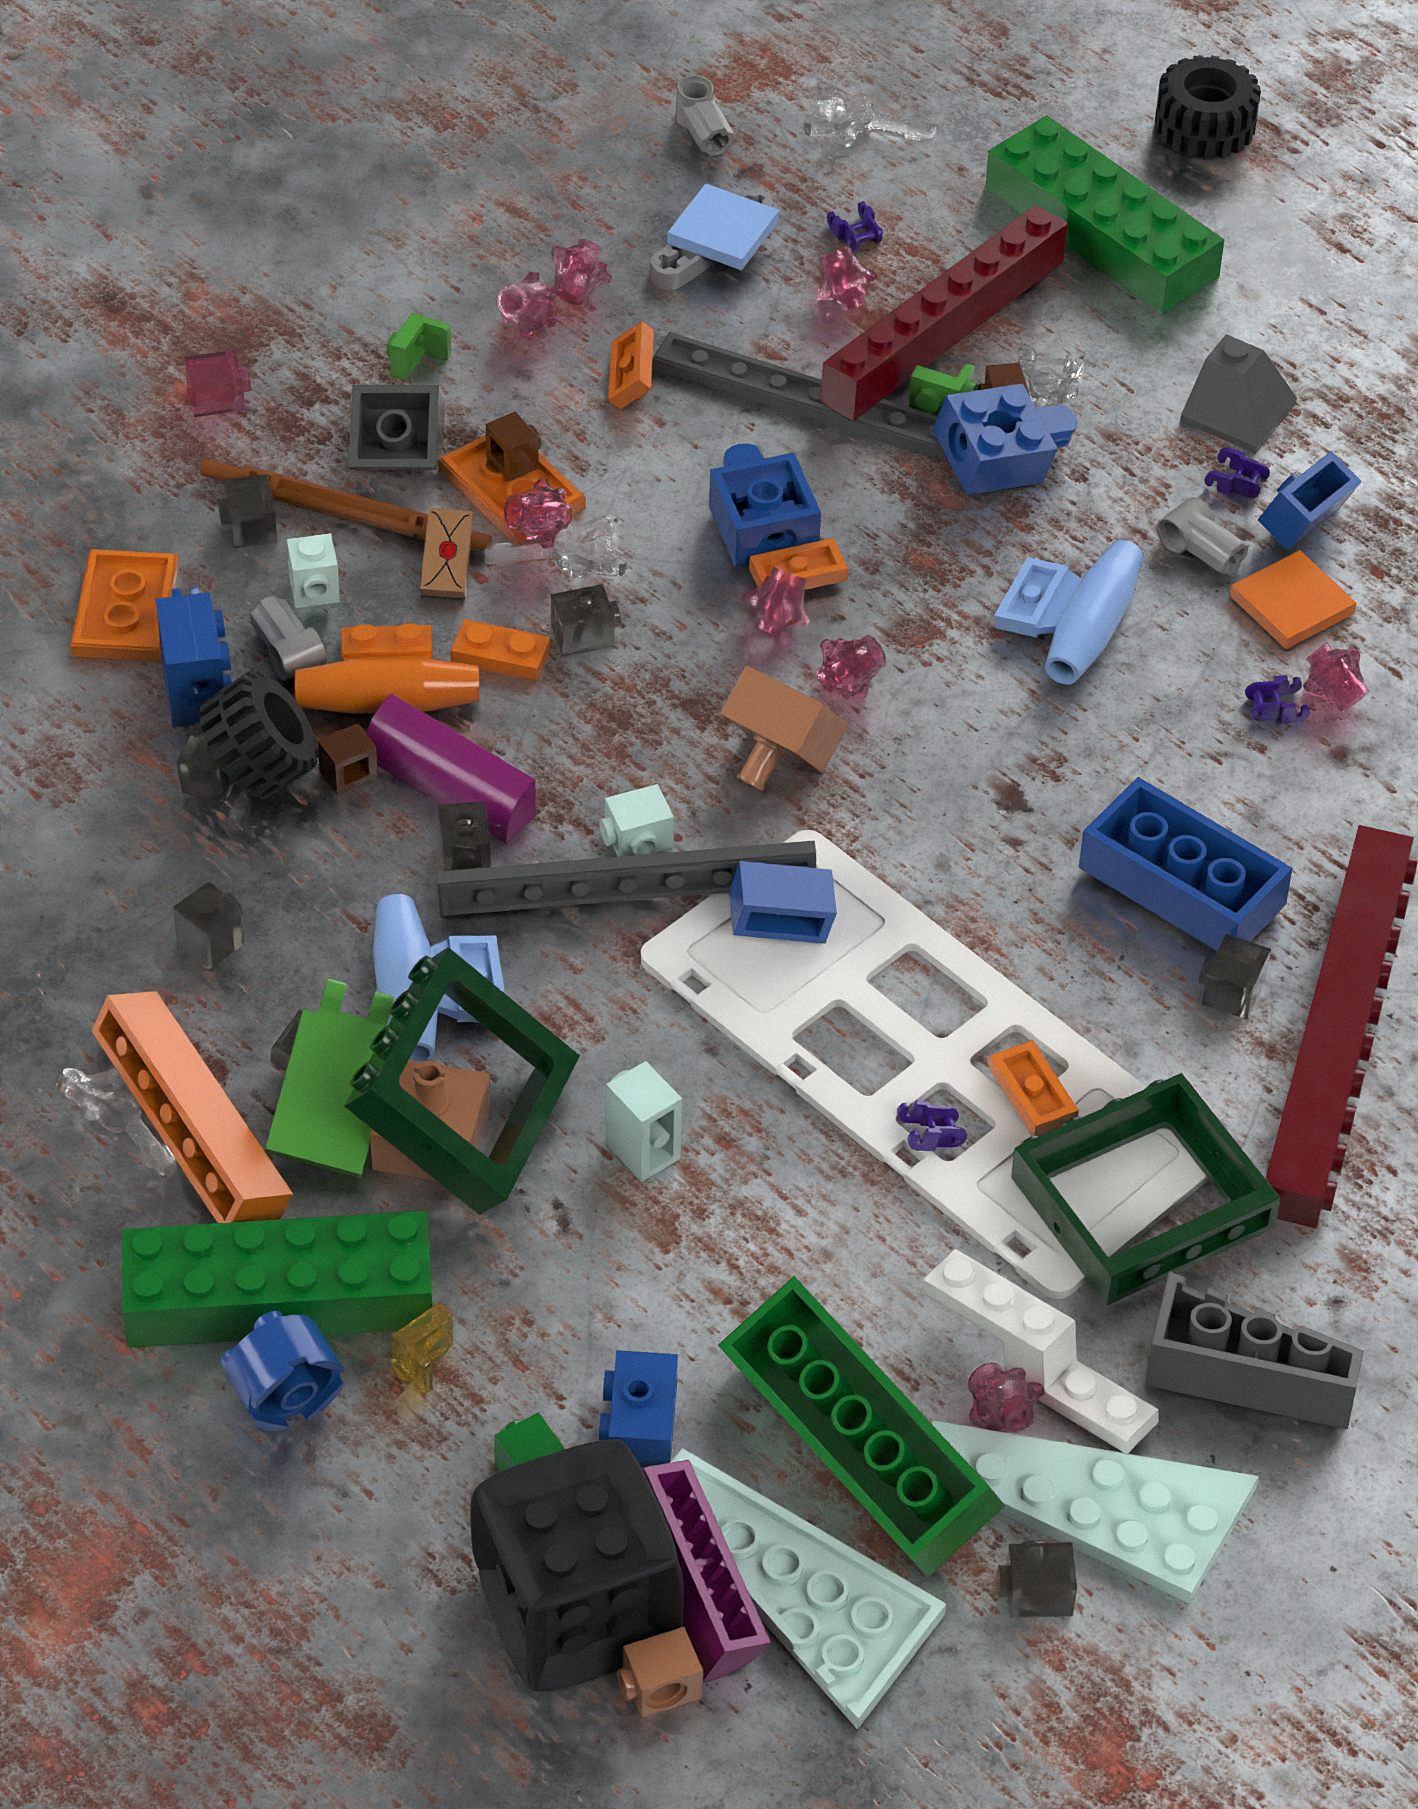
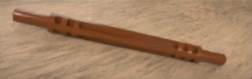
[200,459,492,553]

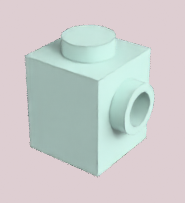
[287,533,340,608]
[599,784,674,857]

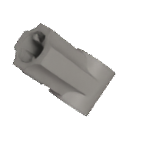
[675,75,734,157]
[1156,497,1249,577]
[250,595,327,681]

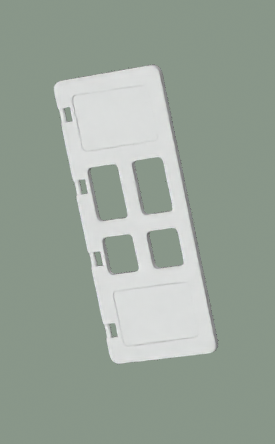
[641,830,1209,1299]

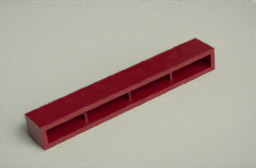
[820,205,1068,421]

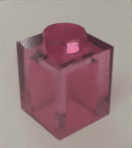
[184,349,251,417]

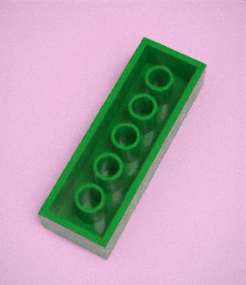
[985,115,1225,314]
[122,1210,434,1348]
[718,1276,1005,1578]

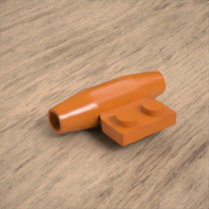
[295,623,479,714]

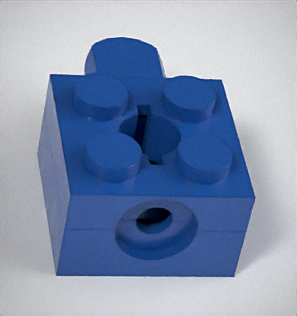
[932,384,1077,495]
[709,443,821,567]
[155,586,232,727]

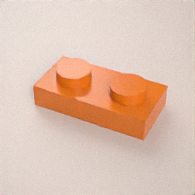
[608,321,654,410]
[749,538,848,599]
[451,619,551,681]
[988,1040,1079,1136]

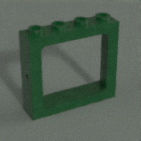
[344,947,580,1215]
[1011,1073,1281,1306]

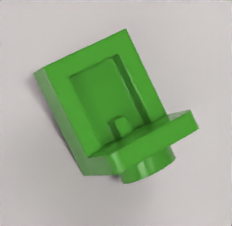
[386,313,451,380]
[909,363,978,416]

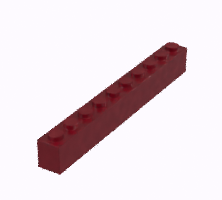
[1266,825,1418,1229]

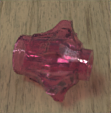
[551,239,612,305]
[816,246,877,312]
[497,271,560,339]
[504,479,572,549]
[742,567,810,636]
[817,635,886,700]
[1303,643,1370,713]
[968,1362,1045,1433]

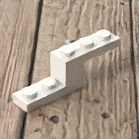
[923,1249,1159,1454]

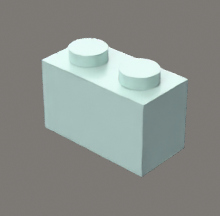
[606,1061,682,1183]

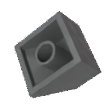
[348,385,445,470]

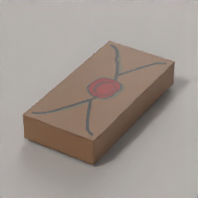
[420,508,474,598]

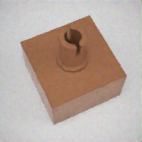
[720,665,849,791]
[370,1060,491,1181]

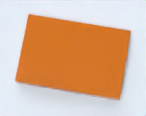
[438,435,586,545]
[70,549,179,662]

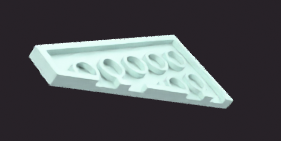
[931,1420,1259,1604]
[670,1448,946,1730]

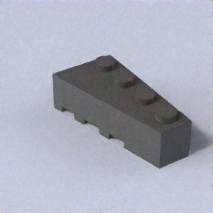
[1145,1271,1364,1429]

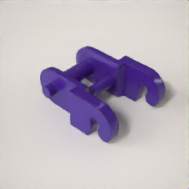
[827,201,883,251]
[1204,447,1270,498]
[1245,675,1310,724]
[897,1101,967,1151]

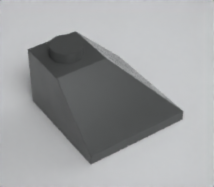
[1180,334,1297,454]

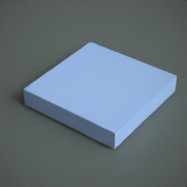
[667,184,780,270]

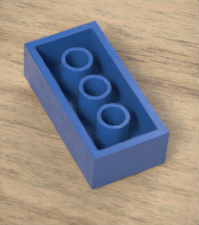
[1079,777,1293,960]

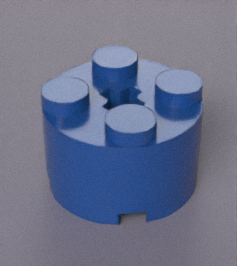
[220,1311,345,1431]

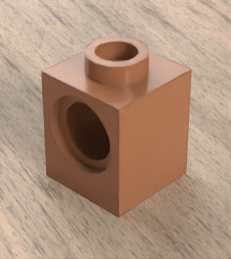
[617,1627,703,1718]

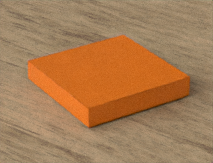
[1230,550,1357,649]

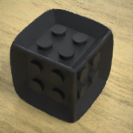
[470,1439,684,1691]

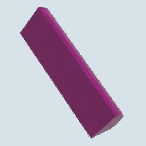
[366,693,536,844]
[643,1460,771,1683]

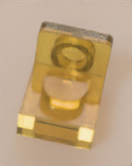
[391,1302,453,1395]

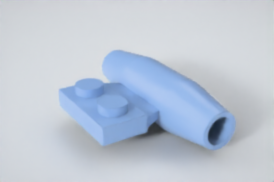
[994,540,1143,685]
[373,894,505,1062]

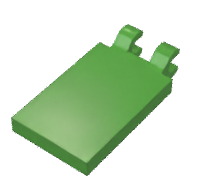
[264,978,395,1179]

